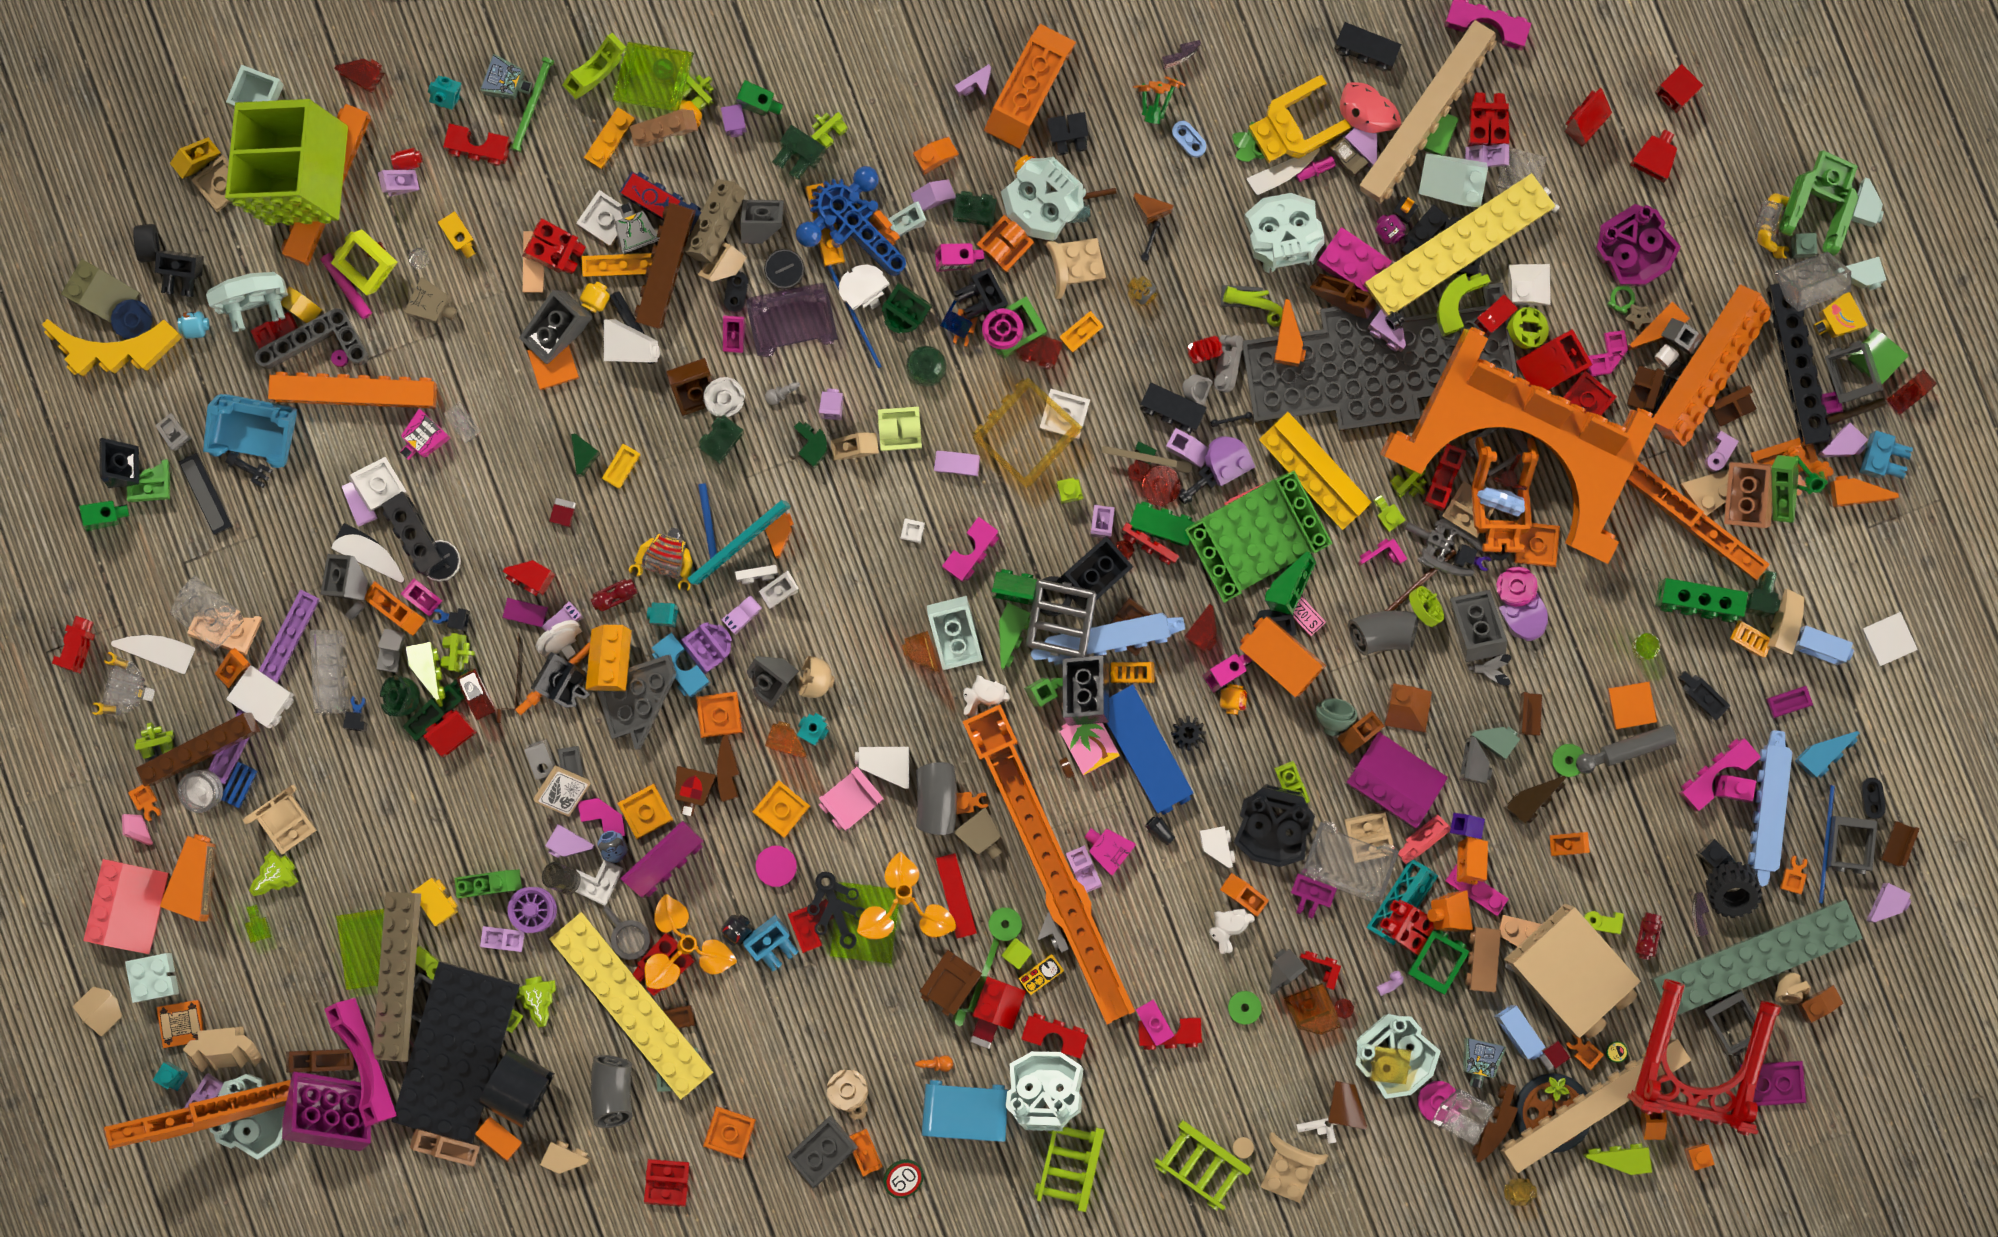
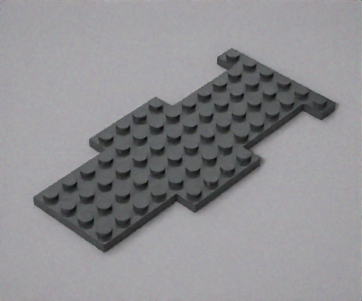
[1242,283,1518,431]

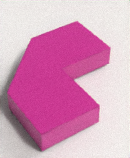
[1588,330,1628,377]
[578,798,626,836]

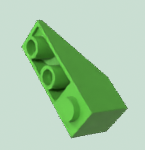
[999,603,1030,670]
[454,869,522,898]

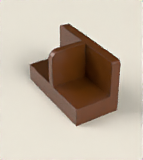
[1627,366,1665,412]
[1710,385,1757,426]

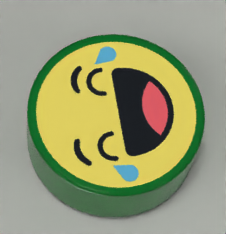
[1606,1041,1628,1063]

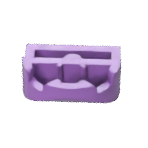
[1205,436,1255,486]
[1499,593,1548,641]
[680,623,732,674]

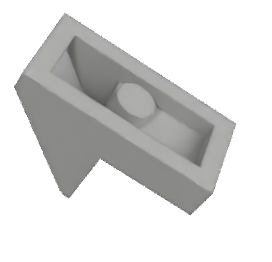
[155,413,192,451]
[376,629,406,673]
[1037,912,1069,952]

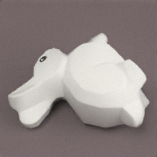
[963,675,1010,717]
[1209,909,1255,954]

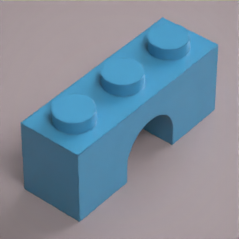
[652,632,711,698]

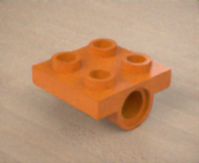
[976,215,1034,273]

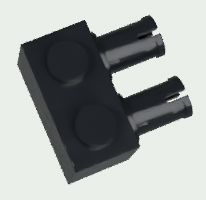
[155,250,204,297]
[953,268,1008,321]

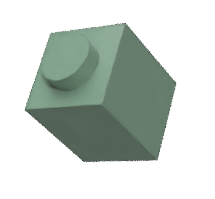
[1791,233,1818,259]

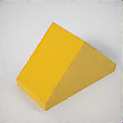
[281,286,323,323]

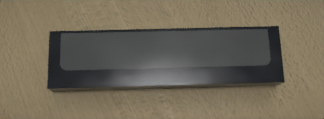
[178,453,234,535]

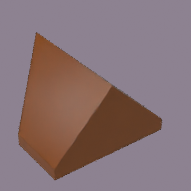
[1133,193,1174,225]

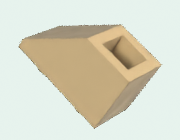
[540,1139,591,1174]

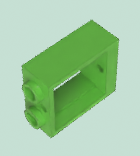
[994,296,1047,359]

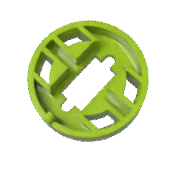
[1506,307,1549,349]
[1409,586,1444,627]

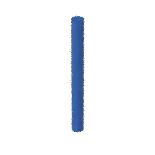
[698,483,717,559]

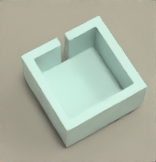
[226,65,284,109]
[125,953,179,1003]

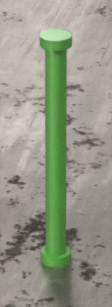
[509,57,554,152]

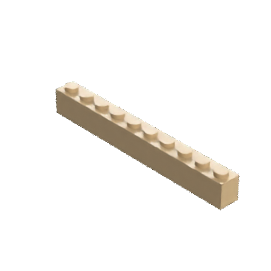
[1360,20,1497,204]
[1500,1039,1691,1173]

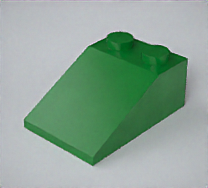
[992,569,1037,605]

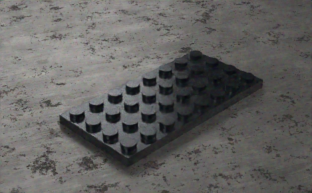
[391,961,520,1144]

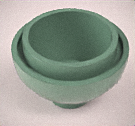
[1316,698,1357,736]

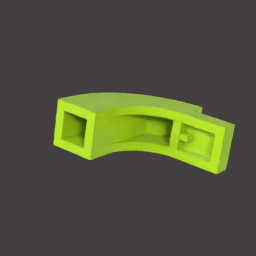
[562,33,626,99]
[1437,273,1491,337]

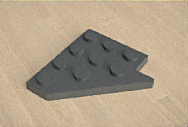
[598,655,677,750]

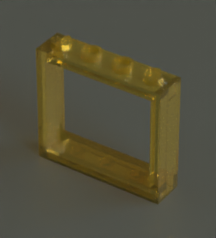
[973,377,1084,489]

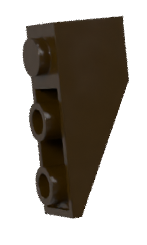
[1504,776,1567,824]

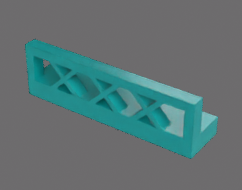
[1366,859,1438,946]

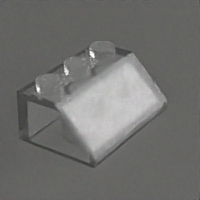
[1775,252,1851,311]
[169,575,244,651]

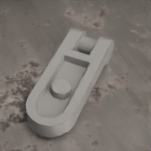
[1214,335,1243,393]

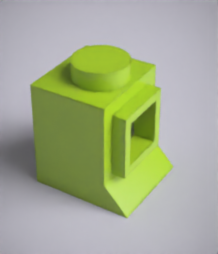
[1056,477,1083,504]

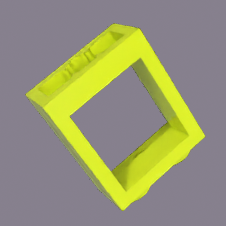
[331,229,398,296]

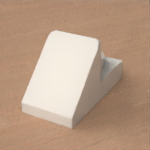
[759,571,799,609]

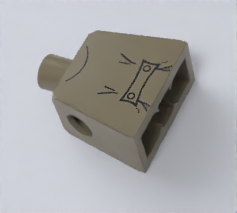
[404,277,458,324]

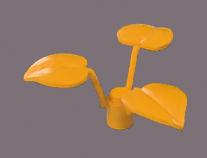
[857,852,956,939]
[644,894,737,989]

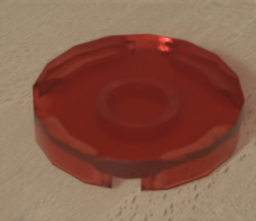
[1140,465,1181,506]

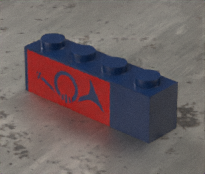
[619,171,701,236]

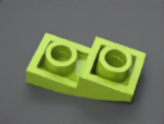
[1274,761,1310,803]

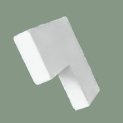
[568,860,624,906]

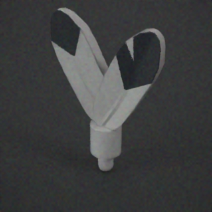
[1468,654,1511,686]

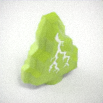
[249,850,298,896]
[516,976,556,1028]

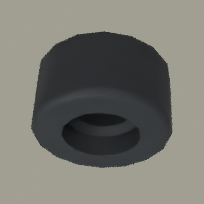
[133,224,160,263]

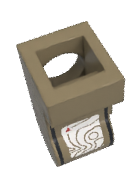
[1329,138,1368,178]

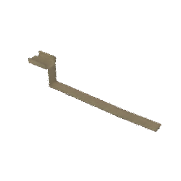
[1101,446,1192,473]

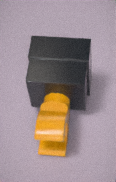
[1391,196,1418,224]

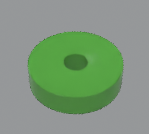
[1552,744,1584,777]
[989,907,1022,941]
[1228,991,1262,1025]

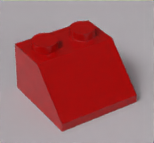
[973,976,1026,1030]

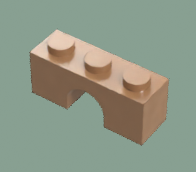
[629,109,698,147]

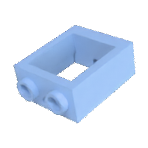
[1794,626,1854,665]
[1494,1005,1546,1060]

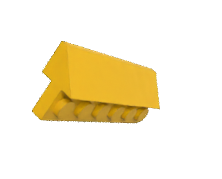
[1258,412,1371,530]

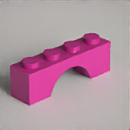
[1444,0,1532,51]
[1679,738,1761,812]

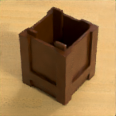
[919,950,982,1016]

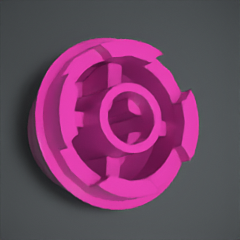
[982,308,1024,349]

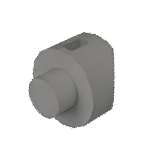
[1182,374,1213,405]

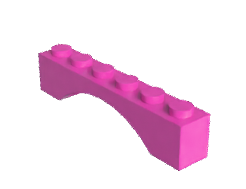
[324,998,397,1127]

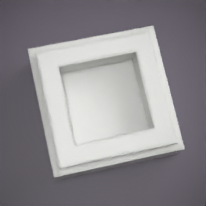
[900,519,925,544]

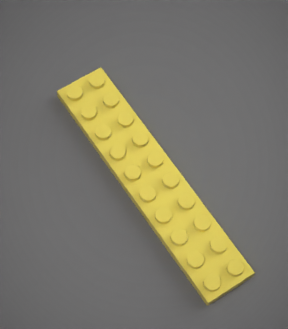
[1364,173,1555,316]
[549,912,714,1100]

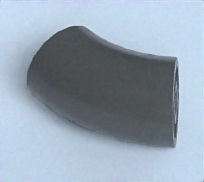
[1348,610,1419,656]
[916,762,957,835]
[591,1055,633,1128]

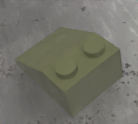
[61,259,140,323]

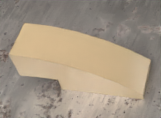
[1767,589,1804,655]

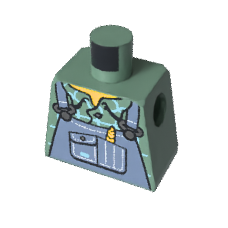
[480,54,533,100]
[1463,1037,1506,1088]

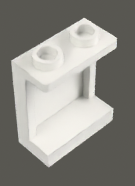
[226,665,294,728]

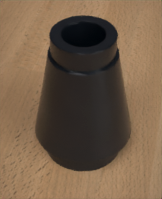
[1145,815,1175,845]

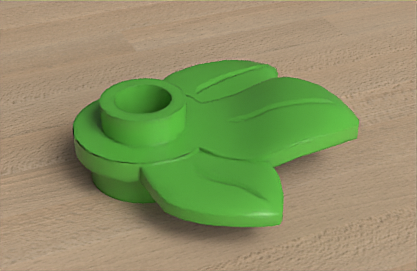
[1232,122,1265,162]

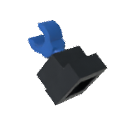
[433,608,470,632]
[343,696,367,732]

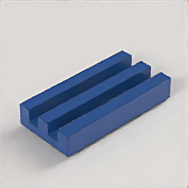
[221,762,258,808]

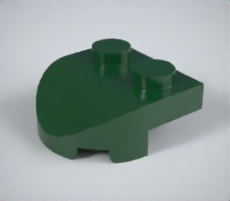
[882,282,933,334]

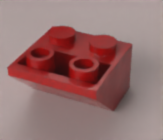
[502,560,556,596]
[423,710,477,757]

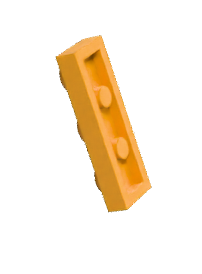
[584,107,635,170]

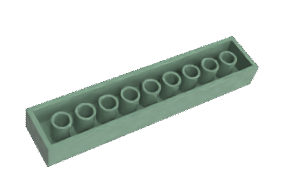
[1650,900,1863,1016]

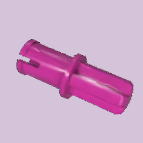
[1296,156,1336,183]

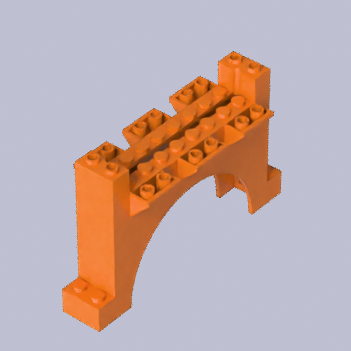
[1380,327,1657,564]

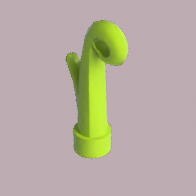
[1223,286,1283,327]

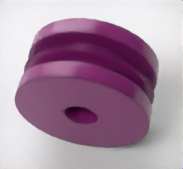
[331,350,349,367]

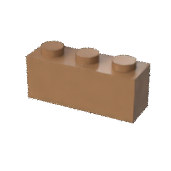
[1465,927,1501,992]

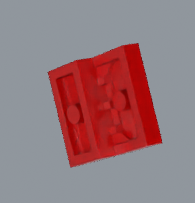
[644,1159,690,1207]

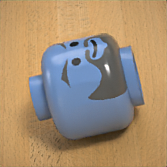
[597,831,628,863]

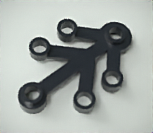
[807,872,865,949]

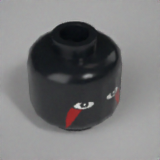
[721,914,752,946]

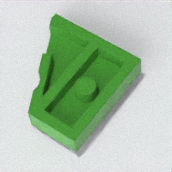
[127,459,170,502]

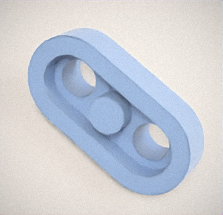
[1172,121,1206,158]

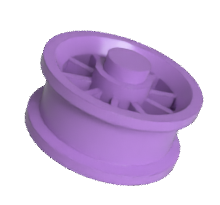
[508,887,557,933]

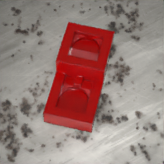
[251,312,298,349]

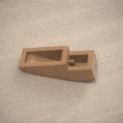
[409,1129,480,1167]

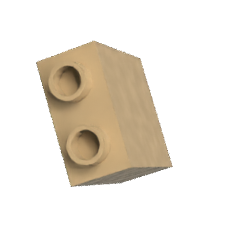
[1504,904,1641,1039]

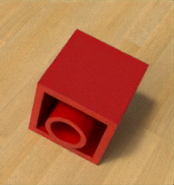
[1655,64,1703,113]

